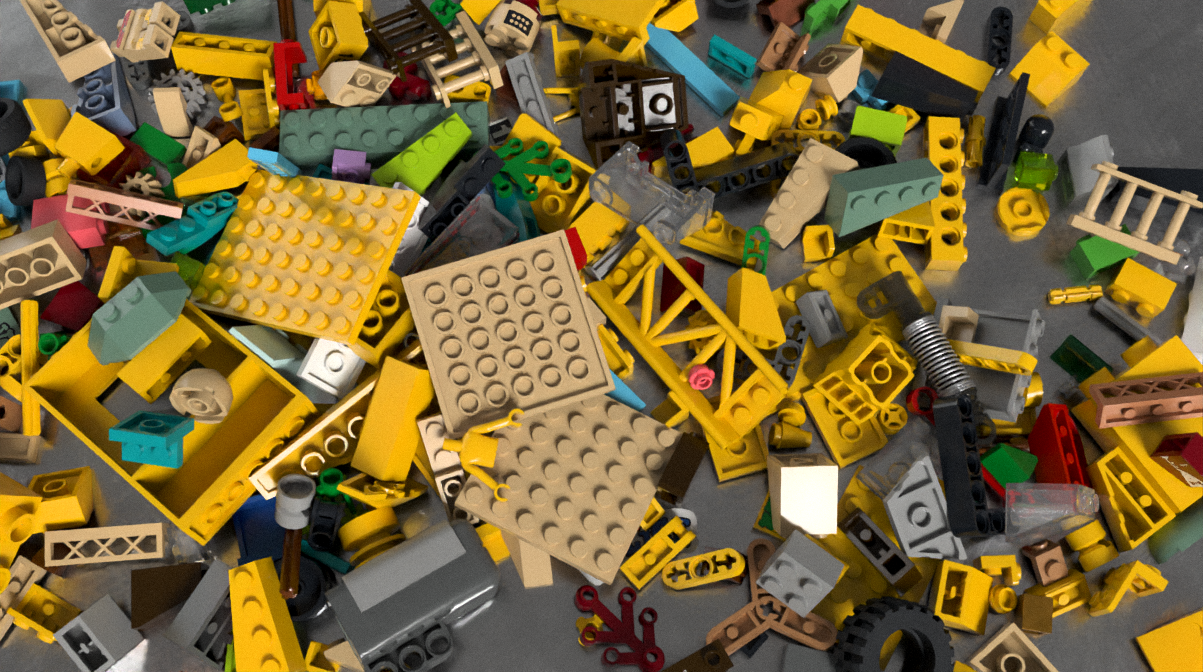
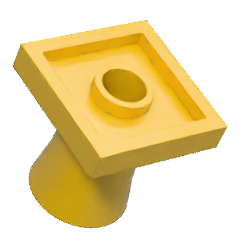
[580,37,648,70]

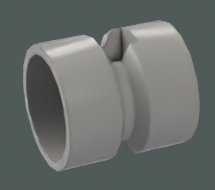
[274,474,316,529]

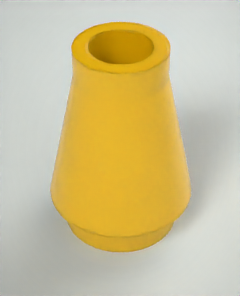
[769,421,812,449]

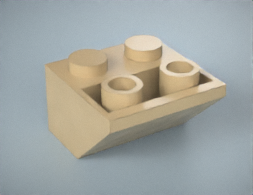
[318,60,397,107]

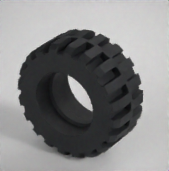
[834,596,955,672]

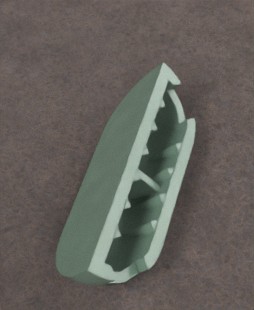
[1148,496,1203,565]

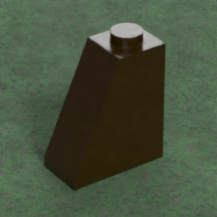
[655,432,710,509]
[131,562,209,632]

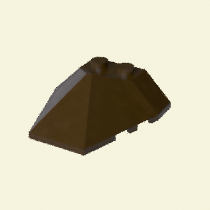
[578,59,689,169]

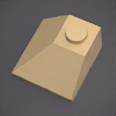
[797,43,863,103]

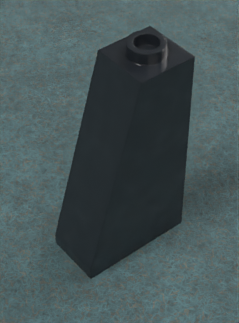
[872,51,979,124]
[1109,167,1203,228]

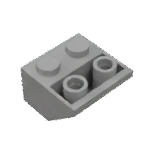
[1058,135,1118,207]
[53,593,145,672]

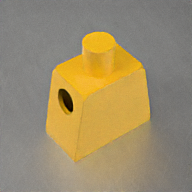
[729,96,784,140]
[55,112,125,179]
[877,201,935,245]

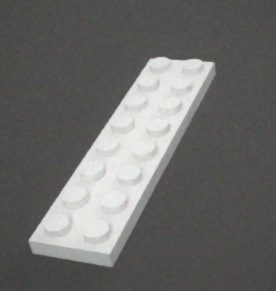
[296,182,430,400]

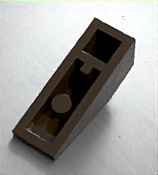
[837,507,923,597]

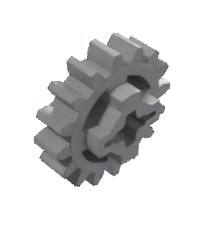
[148,69,206,119]

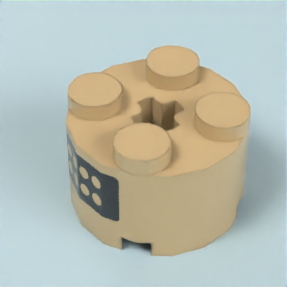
[484,0,542,58]

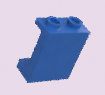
[232,494,302,567]

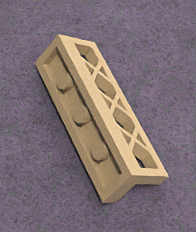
[45,523,170,567]

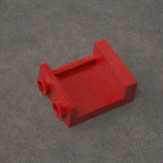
[273,39,310,110]

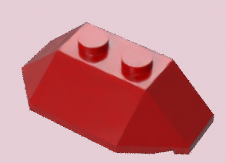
[1027,403,1094,516]

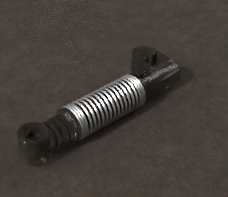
[857,271,997,448]

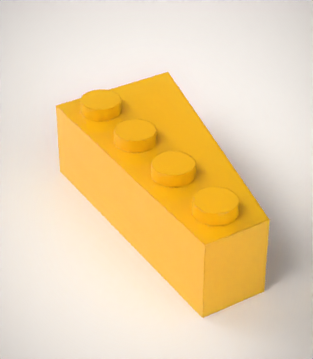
[228,557,307,672]

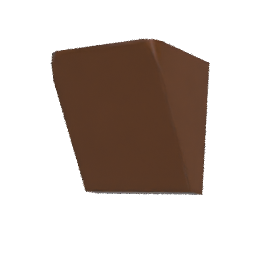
[30,543,75,577]

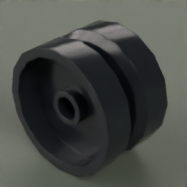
[274,556,336,621]

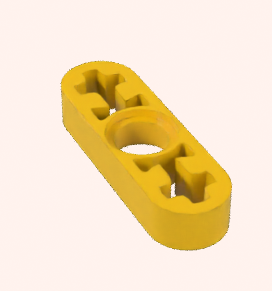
[662,548,745,590]

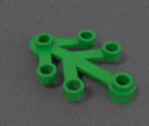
[473,138,572,202]

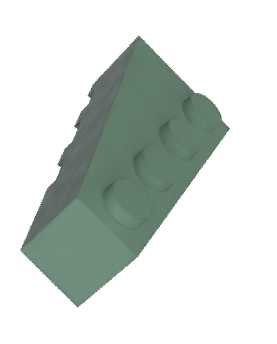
[824,158,943,237]

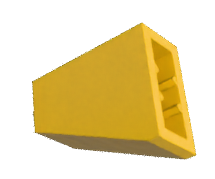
[726,267,786,351]

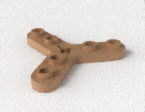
[706,538,838,656]

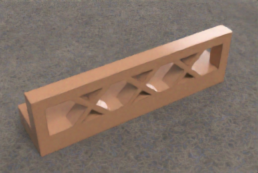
[65,179,184,230]
[1089,372,1203,429]

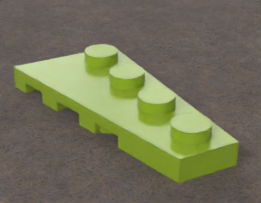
[371,112,473,197]

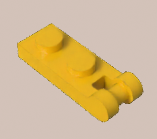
[619,515,697,590]

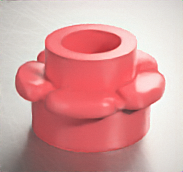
[689,364,715,390]

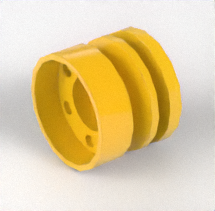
[337,507,407,569]

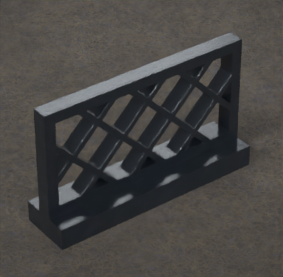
[975,72,1030,195]

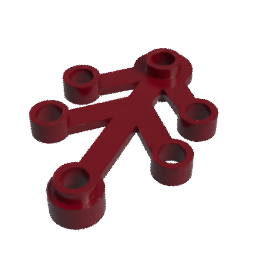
[574,585,665,672]

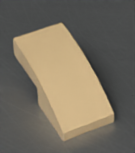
[153,87,193,137]

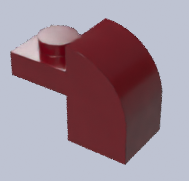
[383,52,432,102]

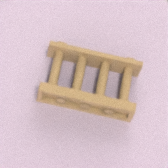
[409,11,504,108]
[1066,161,1203,265]

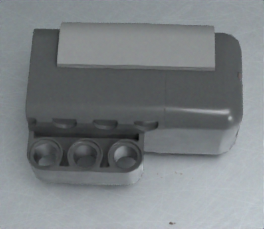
[324,518,500,672]

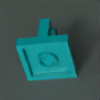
[109,410,194,469]

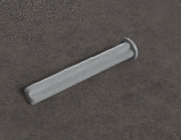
[585,204,670,282]
[1093,297,1163,345]

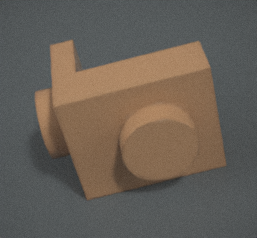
[1021,538,1069,587]

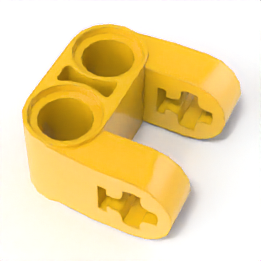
[0,334,48,402]

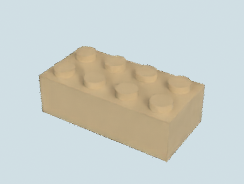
[0,219,87,310]

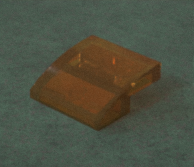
[89,214,149,272]

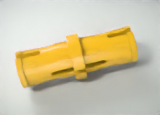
[965,115,986,168]

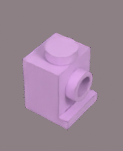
[332,149,371,184]

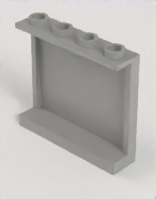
[912,297,1045,423]

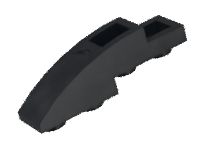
[418,144,506,244]

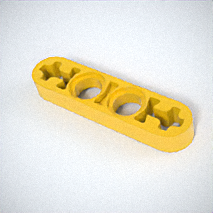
[937,339,1038,376]

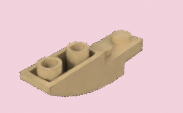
[417,412,479,524]

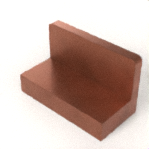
[756,0,816,28]

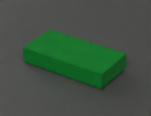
[129,122,187,166]

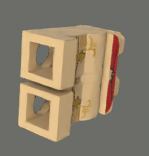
[110,1,181,63]

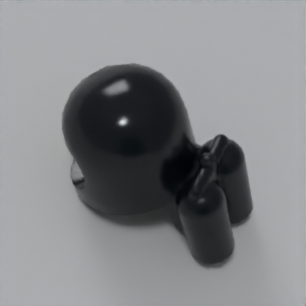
[1013,114,1054,169]

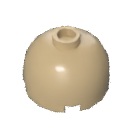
[169,368,233,424]

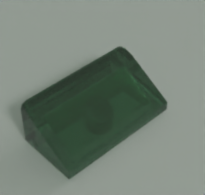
[1050,334,1114,383]

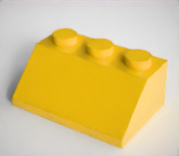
[346,269,415,370]

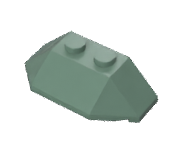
[88,271,192,366]

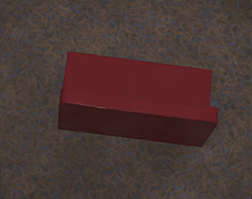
[660,256,705,315]

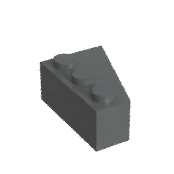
[163,559,234,671]

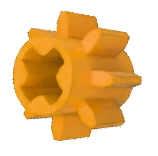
[306,70,328,100]

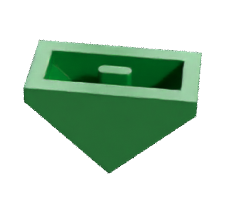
[980,443,1038,492]

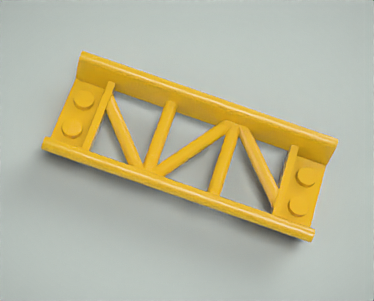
[586,224,790,450]

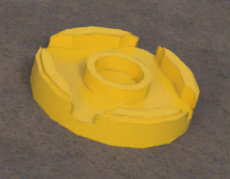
[995,186,1050,237]

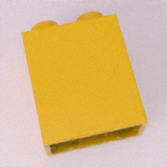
[1070,335,1203,514]

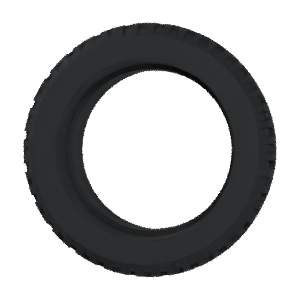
[0,98,32,157]
[835,137,897,167]

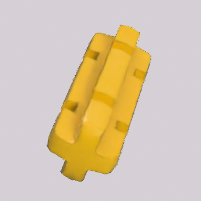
[1047,284,1103,305]

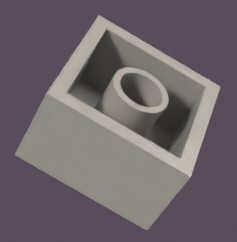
[755,529,844,618]

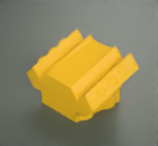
[813,322,918,425]

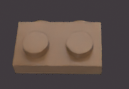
[755,22,811,72]

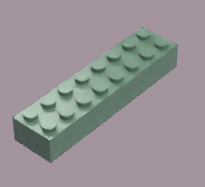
[279,101,490,170]

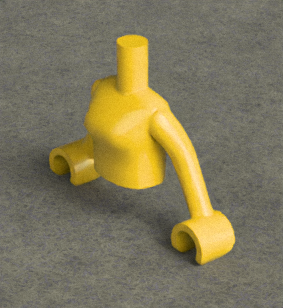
[443,409,524,502]

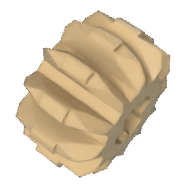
[119,172,165,218]

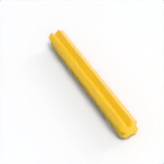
[20,300,41,436]

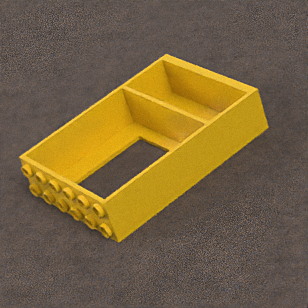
[22,299,321,546]

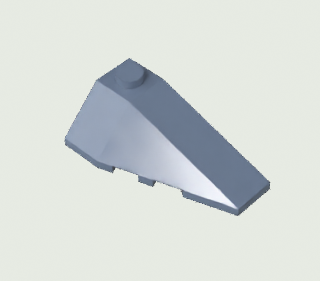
[71,47,136,138]

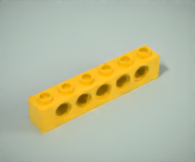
[923,116,968,271]

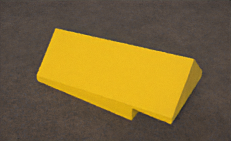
[350,355,435,481]

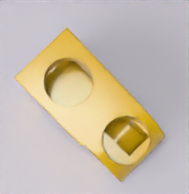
[441,74,491,104]

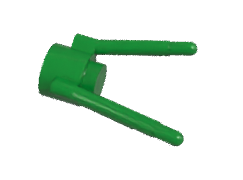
[38,331,72,361]

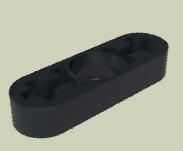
[984,7,1013,75]

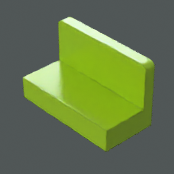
[847,106,908,153]

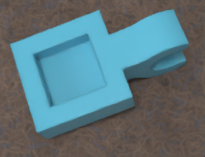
[851,69,887,111]

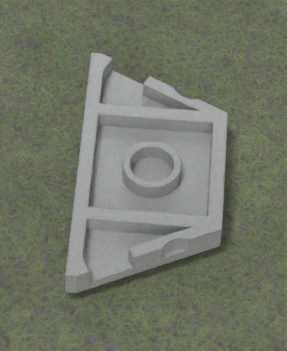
[882,454,967,560]

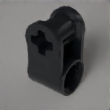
[307,495,346,552]

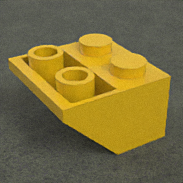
[928,560,994,636]

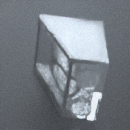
[1005,483,1099,546]

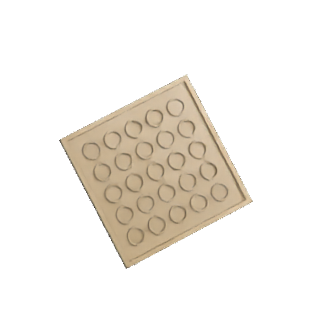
[401,229,616,440]
[454,394,683,585]

